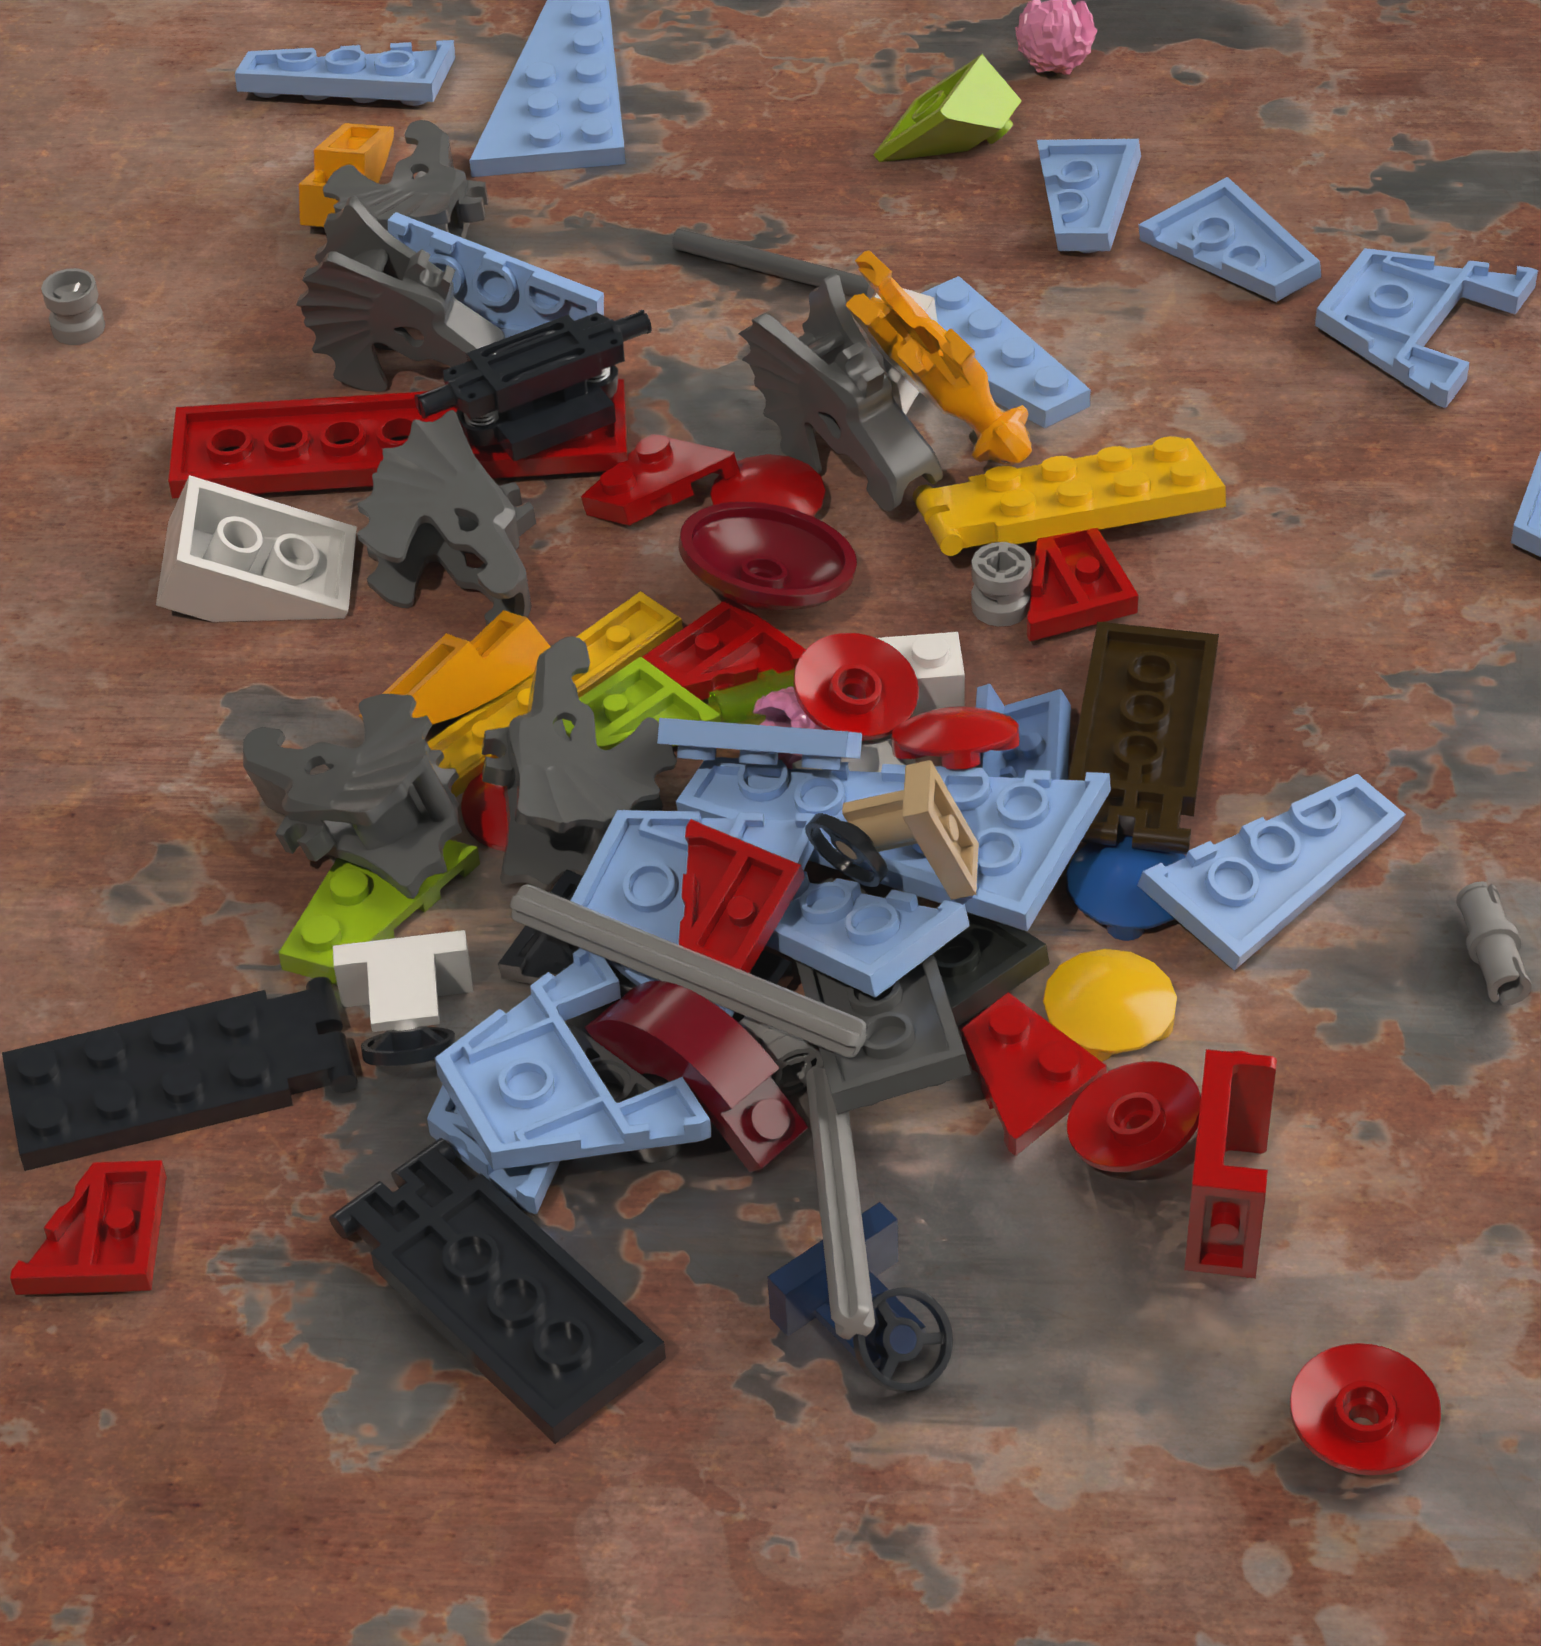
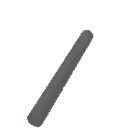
[672,229,875,299]

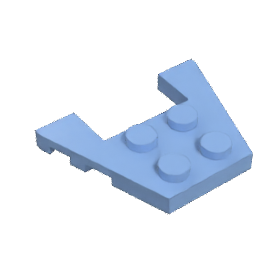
[1315,248,1538,408]
[570,810,823,1017]
[435,948,711,1170]

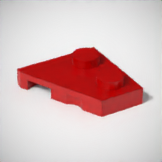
[1027,528,1139,642]
[642,598,806,700]
[10,1160,167,1295]

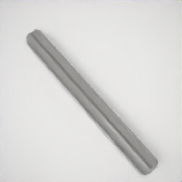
[510,884,867,1058]
[806,1066,875,1340]

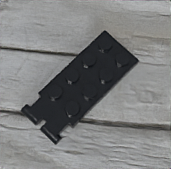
[2,977,358,1171]
[329,1138,666,1444]

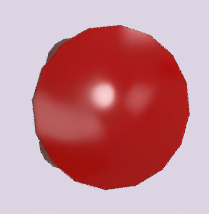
[710,454,826,517]
[891,706,1020,770]

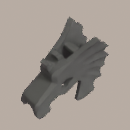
[323,120,488,239]
[296,196,505,392]
[738,272,943,512]
[357,410,536,625]
[482,636,677,892]
[243,694,462,899]

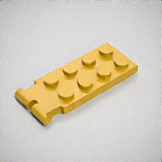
[913,436,1226,556]

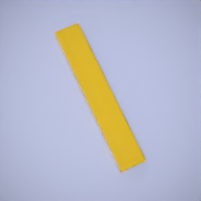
[427,591,683,797]

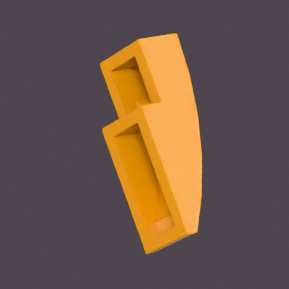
[299,123,394,227]
[359,610,551,725]

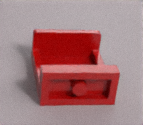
[1184,1049,1277,1279]

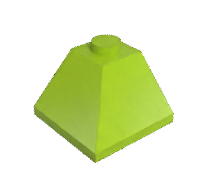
[873,54,1022,162]

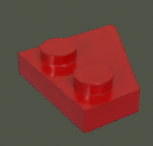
[580,434,740,525]
[679,819,805,973]
[961,992,1107,1156]

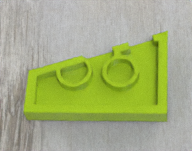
[278,839,480,985]

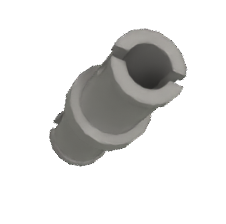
[1456,881,1532,1006]

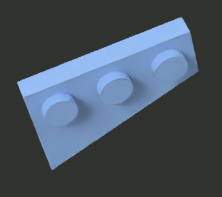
[657,718,862,770]

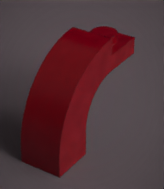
[584,981,809,1173]

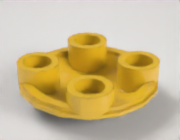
[1043,949,1177,1062]

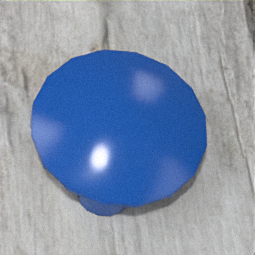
[1066,834,1186,941]

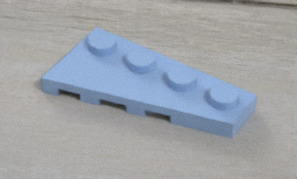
[388,212,604,338]
[921,276,1091,428]
[1137,774,1406,971]

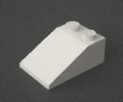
[156,475,357,622]

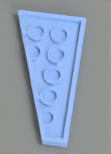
[469,0,626,177]
[676,757,1111,931]

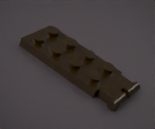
[1068,621,1219,854]

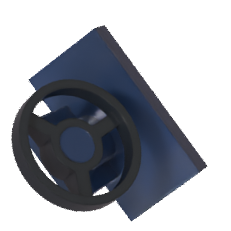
[767,1202,953,1391]

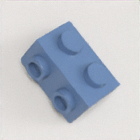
[973,684,1071,780]

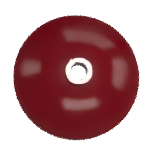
[678,502,857,611]

